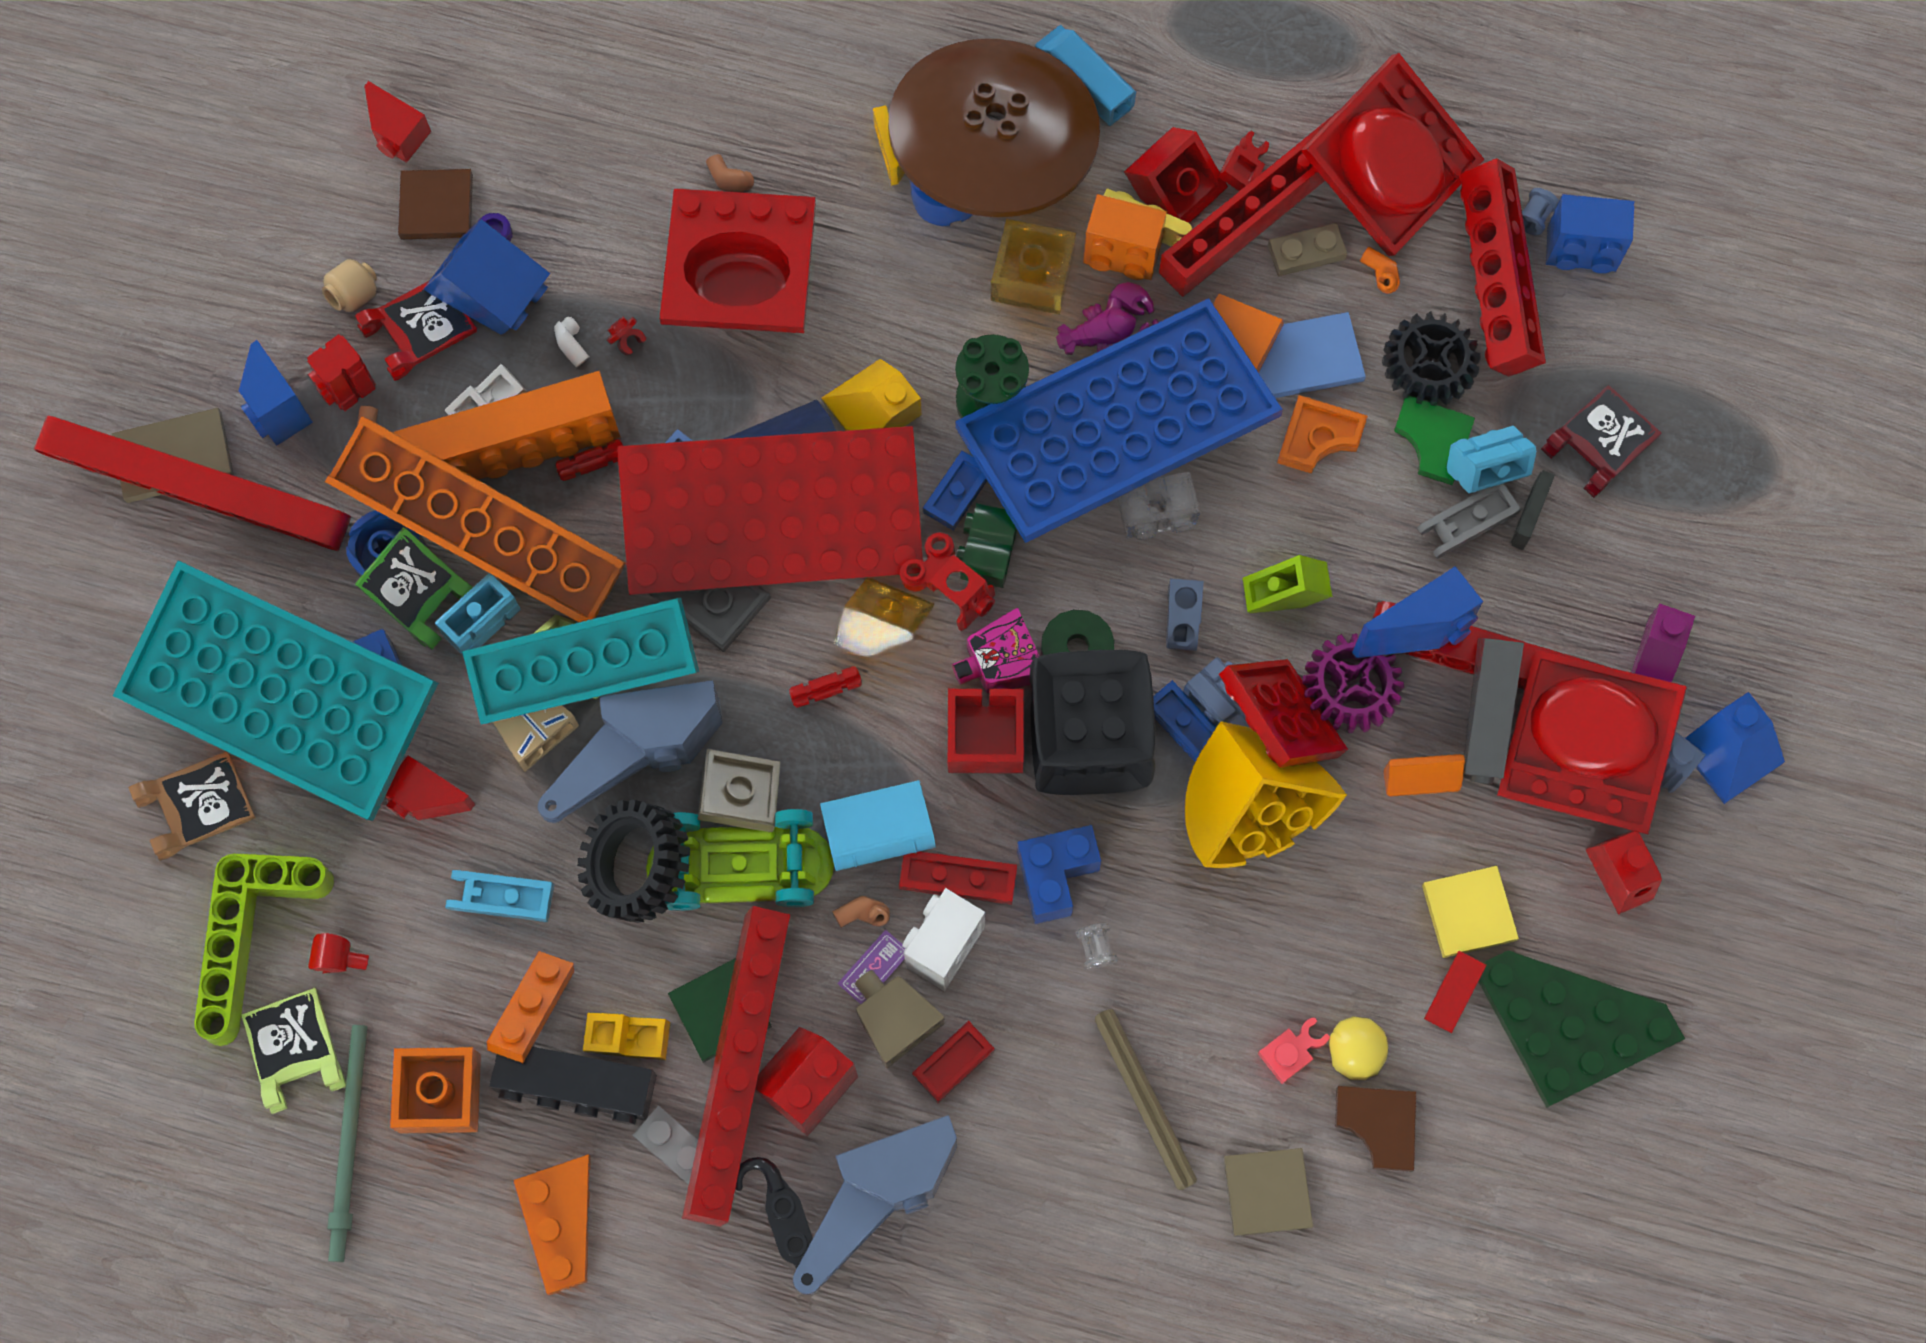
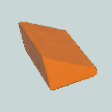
[1383,754,1465,797]

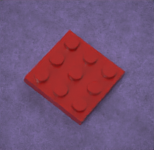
[1219,659,1348,768]

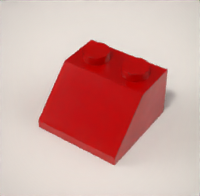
[1124,127,1228,223]

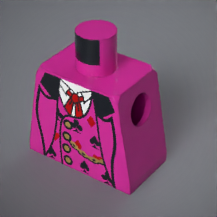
[952,608,1040,694]

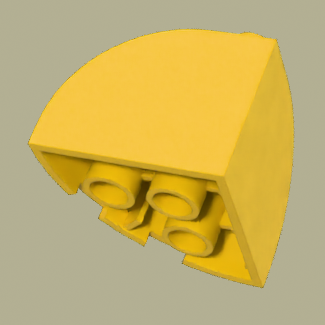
[1185,721,1347,868]

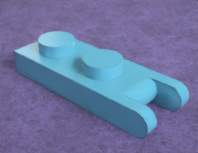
[445,870,554,922]

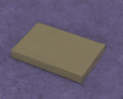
[111,408,234,503]

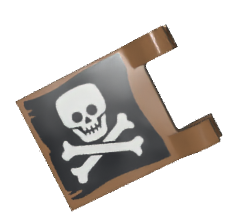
[128,751,256,861]

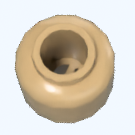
[322,259,377,312]

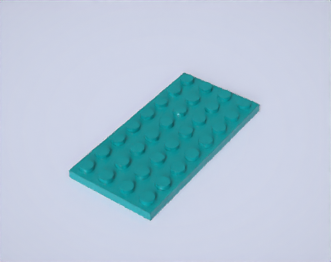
[113,560,439,821]

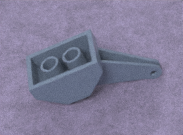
[538,680,723,823]

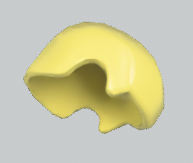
[1329,1016,1388,1080]

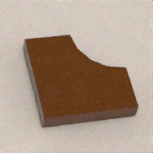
[1335,1086,1416,1172]

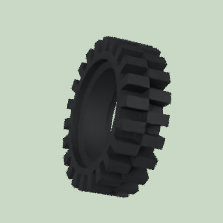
[577,799,690,923]

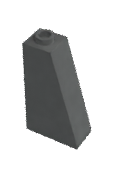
[1464,638,1524,784]

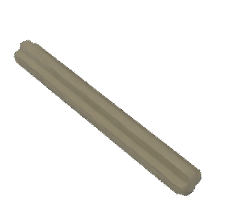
[1095,1009,1197,1190]

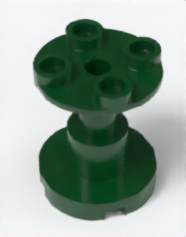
[955,334,1029,418]

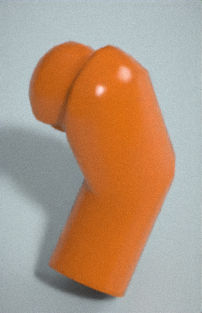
[1360,246,1400,294]

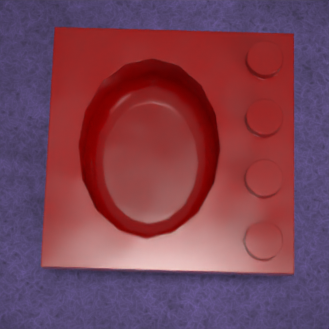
[1301,53,1485,256]
[659,189,816,333]
[1497,650,1687,835]

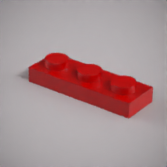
[899,851,1017,905]

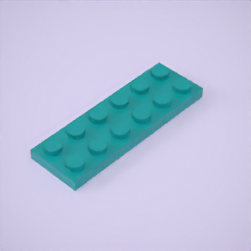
[462,598,700,725]

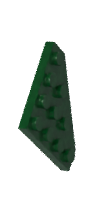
[1478,950,1685,1108]

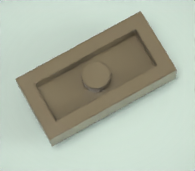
[1268,223,1347,277]

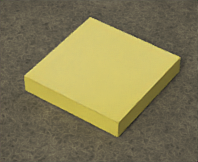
[1422,866,1519,958]

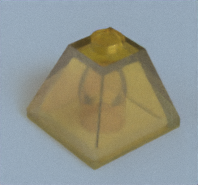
[833,577,935,657]

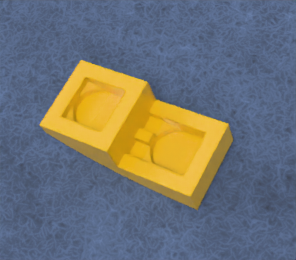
[583,1013,670,1060]

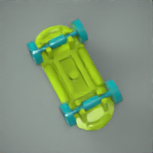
[646,809,834,911]

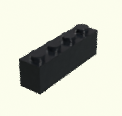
[489,1047,657,1125]

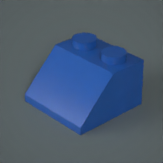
[239,340,313,446]

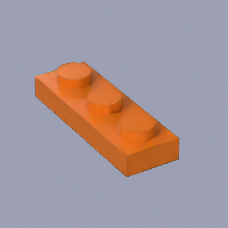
[486,951,574,1063]

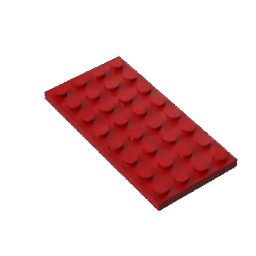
[617,426,923,595]

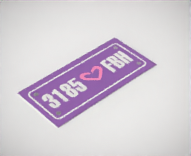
[837,930,905,1004]

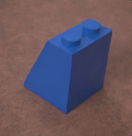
[424,219,550,335]

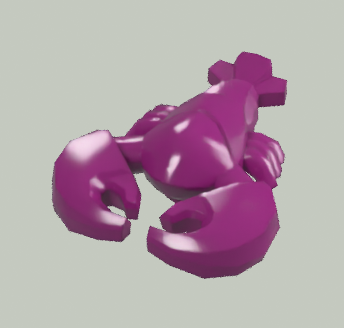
[1056,282,1159,355]

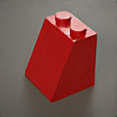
[755,1027,858,1137]

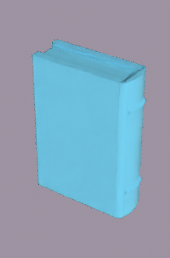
[820,780,936,871]

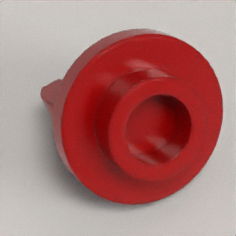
[607,316,646,355]

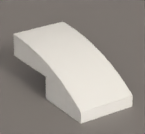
[445,364,528,415]

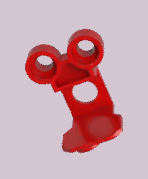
[900,532,995,631]

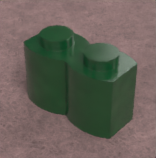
[956,503,1017,588]

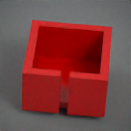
[947,688,1024,773]

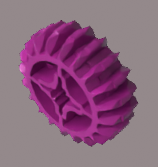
[1302,633,1404,734]

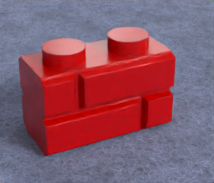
[307,334,376,411]

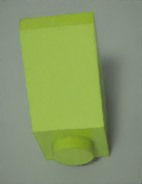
[1242,555,1333,613]

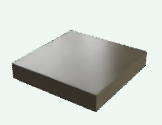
[698,749,780,832]
[1223,1148,1313,1237]

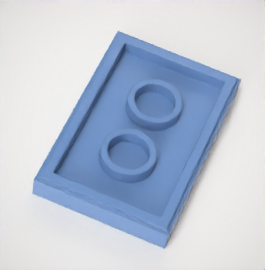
[1259,312,1366,398]

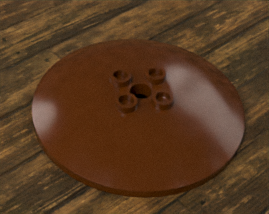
[888,39,1100,217]

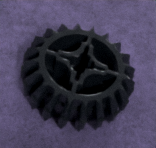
[1382,311,1481,406]

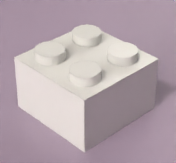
[902,888,985,991]

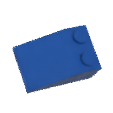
[1352,566,1483,658]

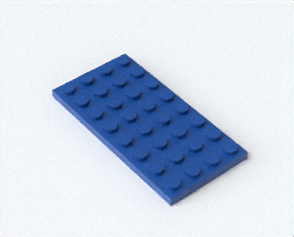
[955,298,1283,543]

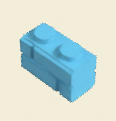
[1446,425,1537,494]
[435,573,521,656]

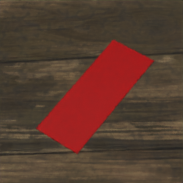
[1424,951,1487,1033]

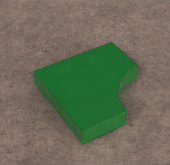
[1394,396,1475,485]

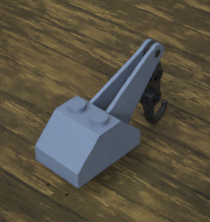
[735,1115,957,1295]

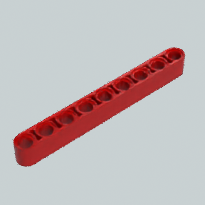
[33,415,352,551]

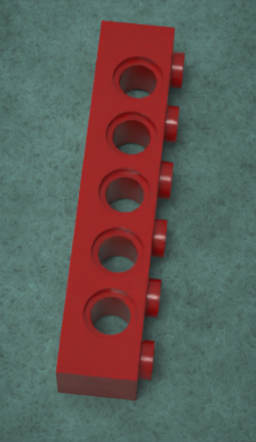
[1460,158,1546,377]

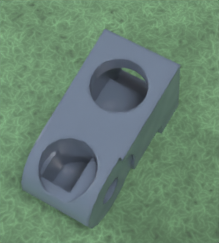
[1166,578,1204,651]

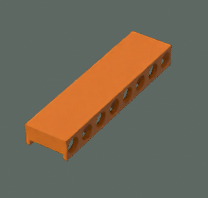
[325,416,626,622]

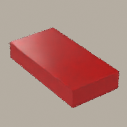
[912,1021,995,1103]

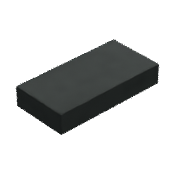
[1510,470,1555,550]

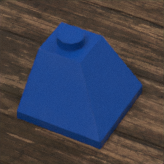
[1685,692,1785,804]

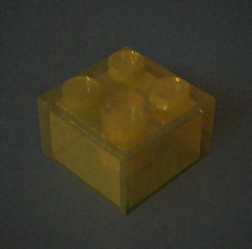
[991,219,1076,315]

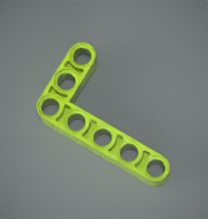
[194,853,334,1046]

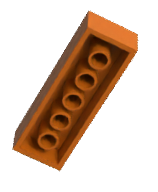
[393,371,621,480]

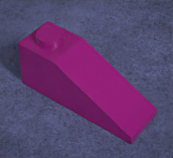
[1631,603,1695,682]

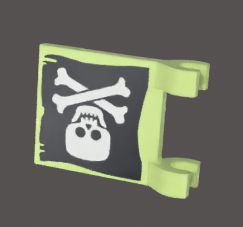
[242,988,346,1114]

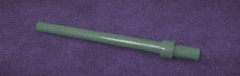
[327,1025,367,1263]

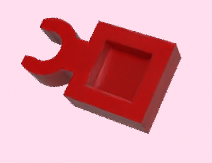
[1218,130,1269,191]

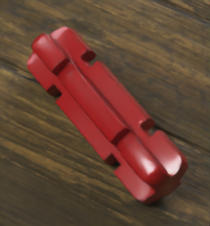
[555,439,623,481]
[789,666,862,708]

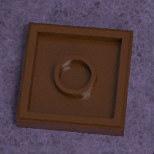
[398,169,473,240]

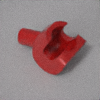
[308,933,369,974]

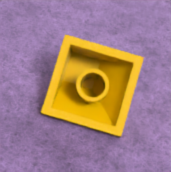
[822,359,922,431]

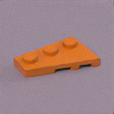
[513,1154,591,1295]

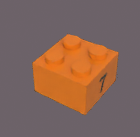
[1083,194,1167,280]
[390,1047,481,1133]

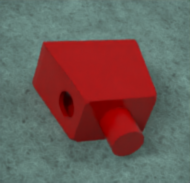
[1586,830,1662,915]

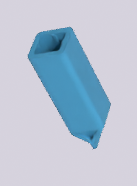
[1035,24,1136,126]

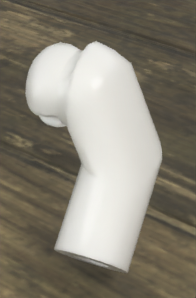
[554,317,590,368]

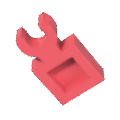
[1258,1017,1330,1084]

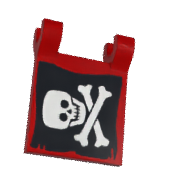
[355,280,477,381]

